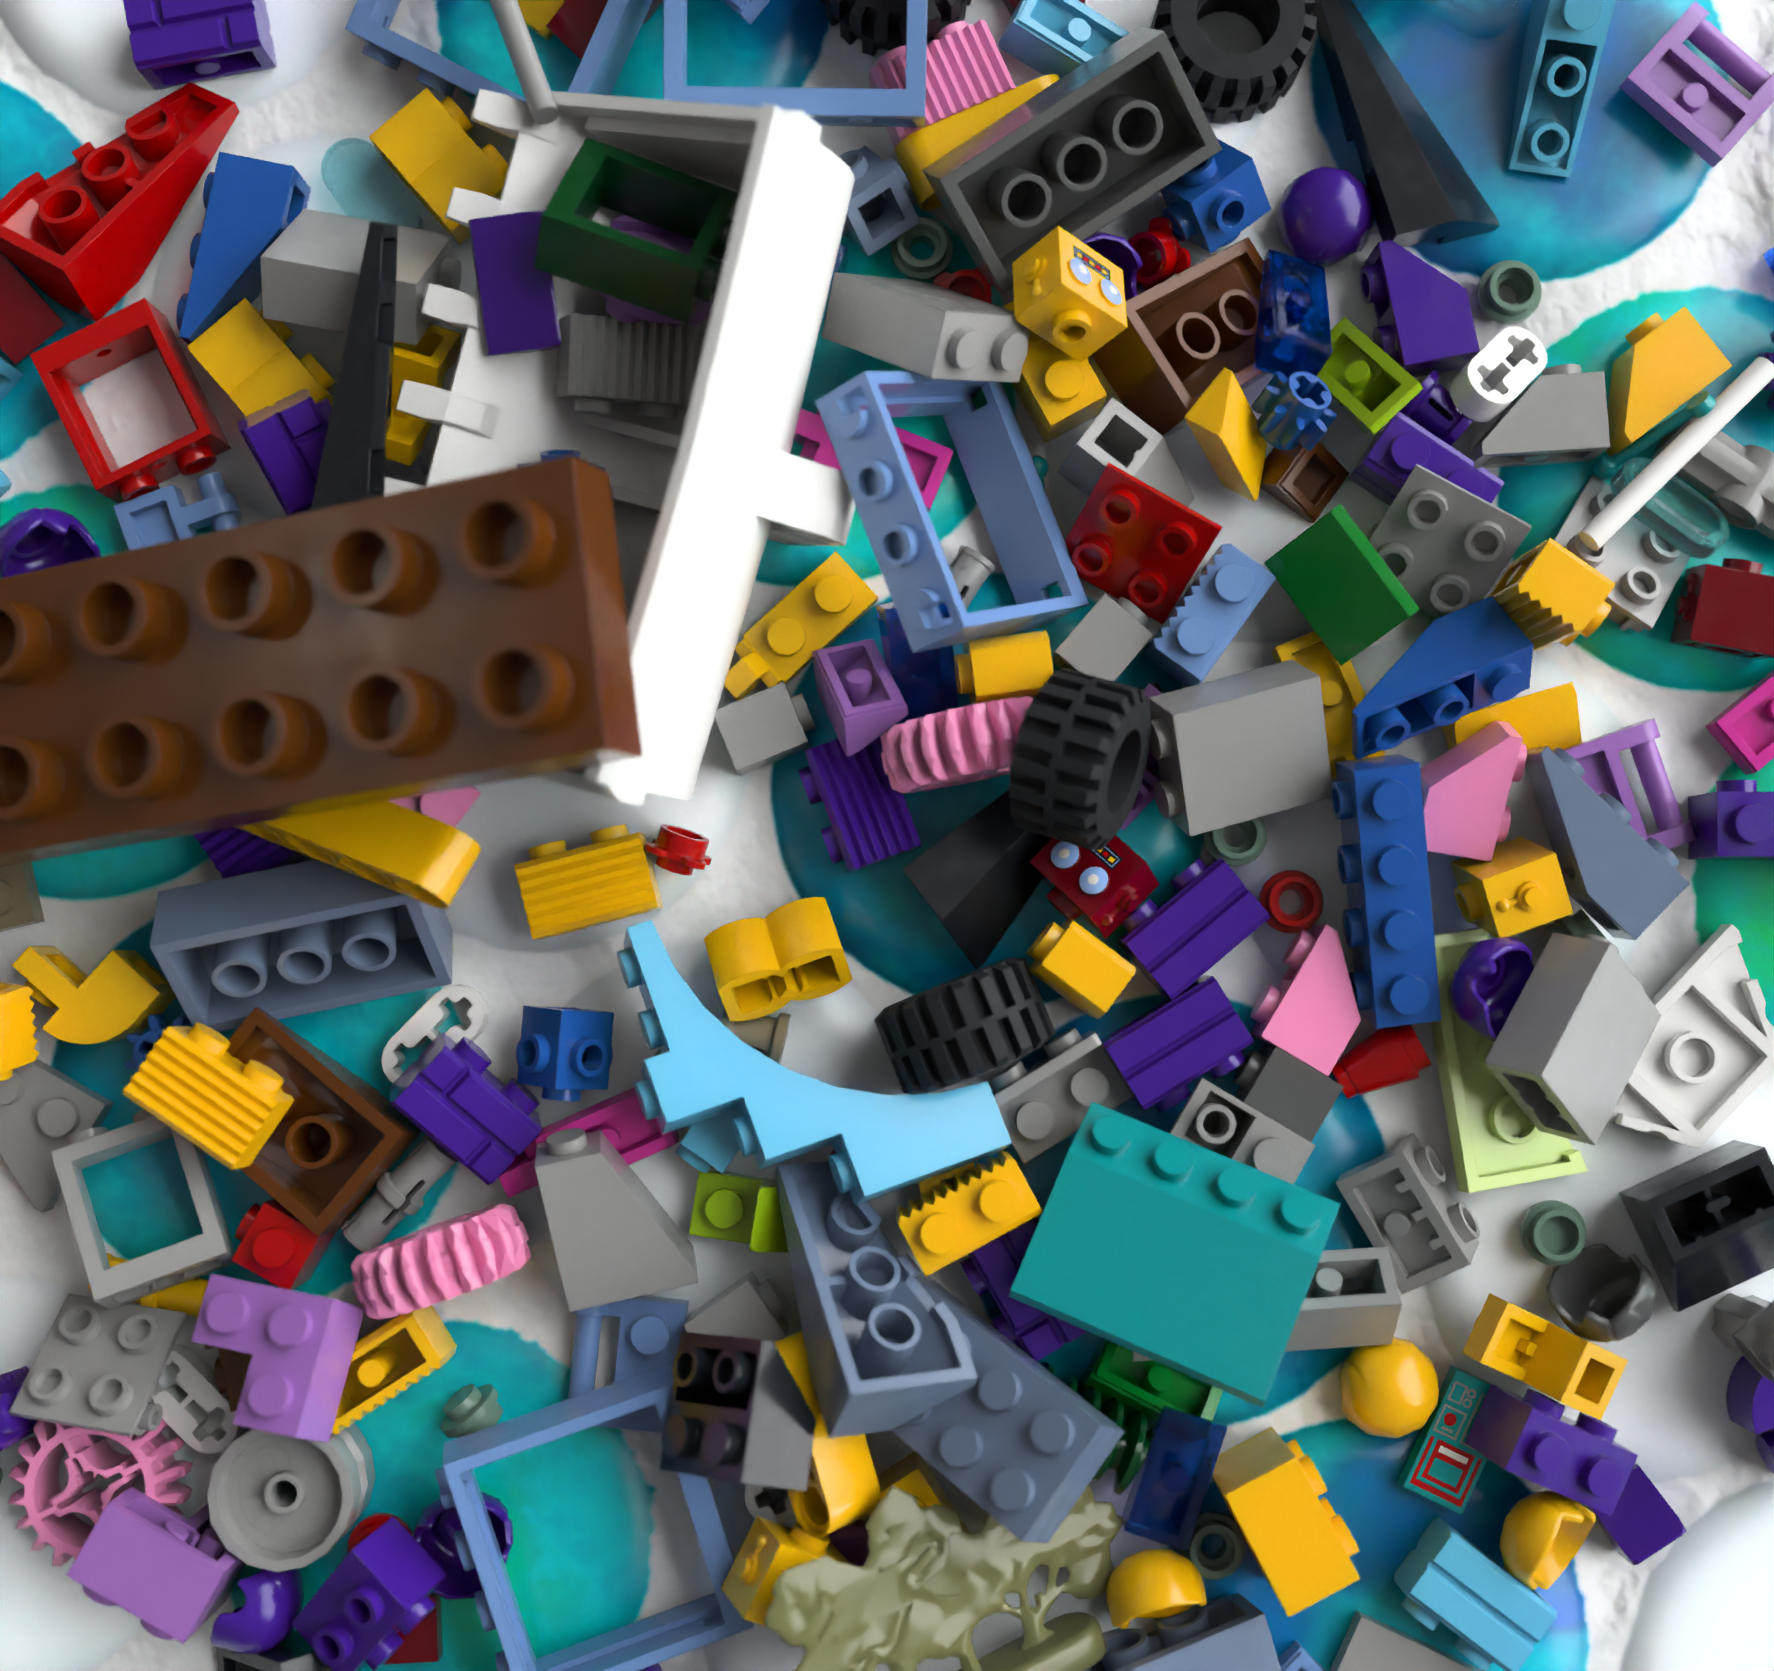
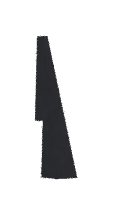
[1312,0,1500,247]
[311,222,399,511]
[902,681,1163,970]

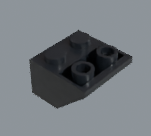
[1619,1140,1774,1312]
[659,1332,816,1491]

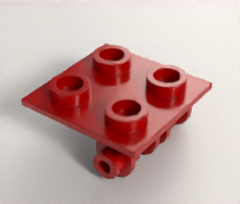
[1065,462,1222,624]

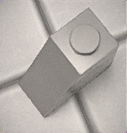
[535,1128,698,1312]

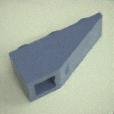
[1525,746,1690,940]

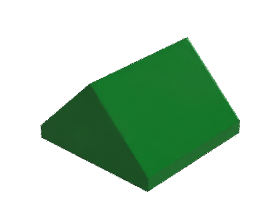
[1264,503,1420,666]

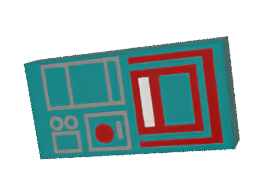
[1398,1365,1491,1515]

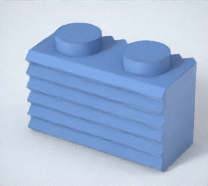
[1144,544,1276,687]

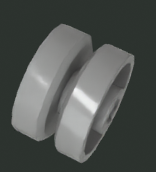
[207,1423,376,1572]

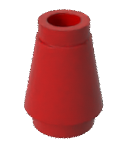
[1332,1025,1432,1100]

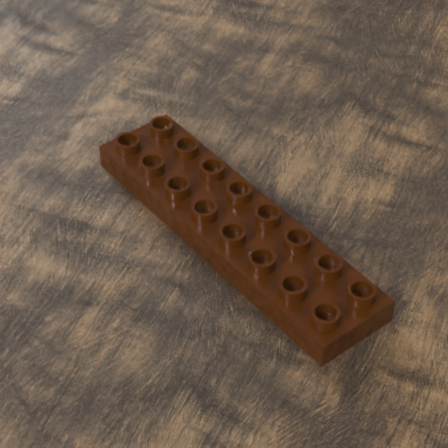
[0,455,643,867]

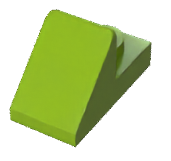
[1298,317,1424,435]
[689,1169,788,1253]

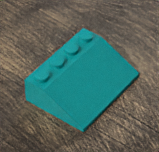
[1009,1102,1341,1408]

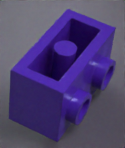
[1688,780,1774,860]
[1465,1384,1638,1516]
[291,1516,447,1671]

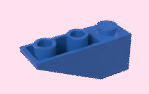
[176,152,311,345]
[1352,596,1533,760]

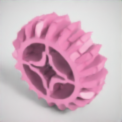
[880,696,1035,794]
[350,1204,531,1320]
[8,1418,193,1567]

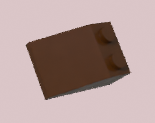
[1091,237,1315,438]
[226,1007,422,1237]

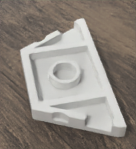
[1608,924,1774,1149]

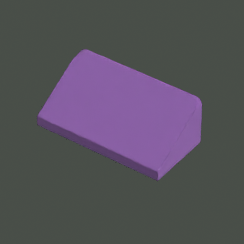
[812,639,908,756]

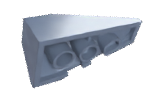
[774,1161,978,1439]

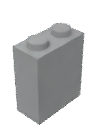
[260,209,461,345]
[822,272,1031,383]
[1149,659,1332,837]
[1484,933,1662,1146]

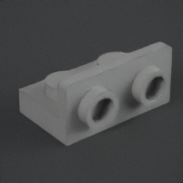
[988,1027,1133,1164]
[1336,1133,1480,1294]

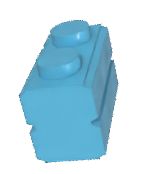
[1393,1517,1558,1671]

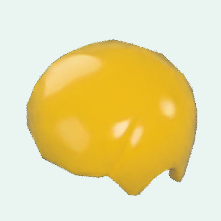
[1339,1337,1439,1439]
[1499,1490,1596,1590]
[1106,1549,1207,1629]

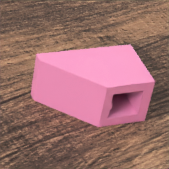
[1420,720,1527,862]
[1250,925,1361,1076]

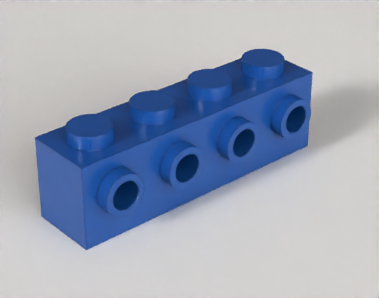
[1331,754,1442,1029]

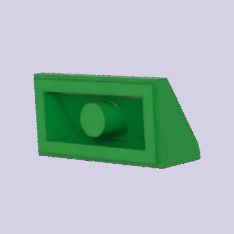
[1078,1338,1223,1449]

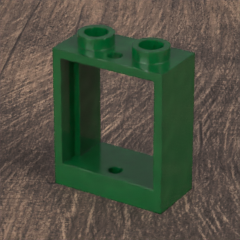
[534,137,738,324]

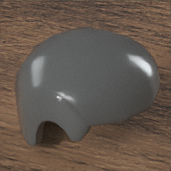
[1546,1244,1659,1343]

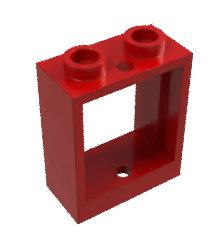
[30,298,231,504]

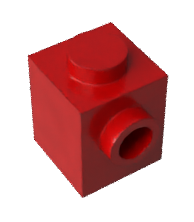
[231,1198,337,1290]

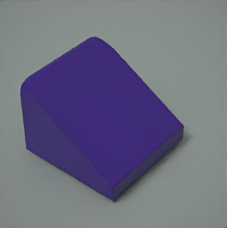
[1588,1464,1686,1565]

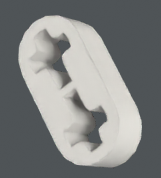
[1450,327,1547,422]
[381,985,490,1083]
[151,1343,246,1454]

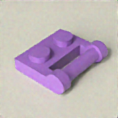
[1619,1,1774,168]
[1562,718,1696,849]

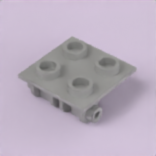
[1366,464,1532,618]
[1554,474,1696,633]
[9,1293,187,1437]

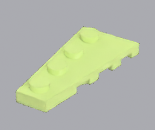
[1430,928,1588,1193]

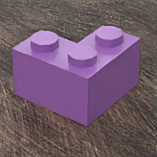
[191,1274,365,1443]
[66,1486,247,1643]

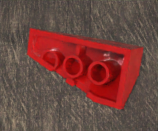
[0,82,240,322]

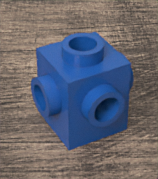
[1160,139,1271,254]
[516,1005,614,1101]

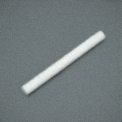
[1578,357,1774,551]

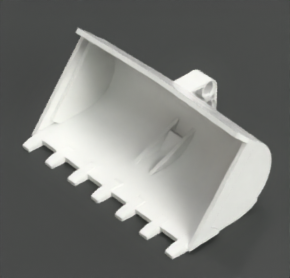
[384,89,856,806]

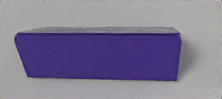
[468,210,561,356]

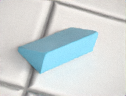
[998,0,1130,79]

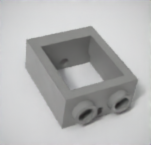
[51,1109,236,1310]

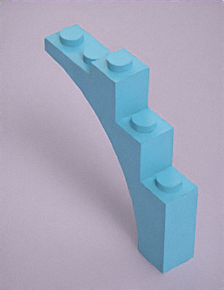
[617,920,1012,1205]

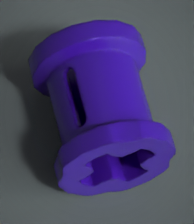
[1399,369,1474,446]

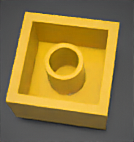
[1204,1426,1360,1617]

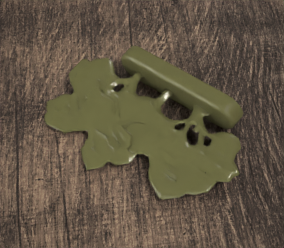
[765,1483,1124,1671]

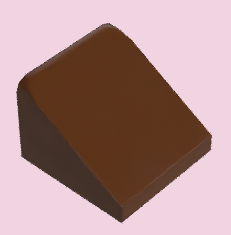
[1260,441,1350,523]

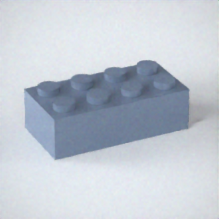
[149,860,453,1032]
[891,1271,1125,1544]

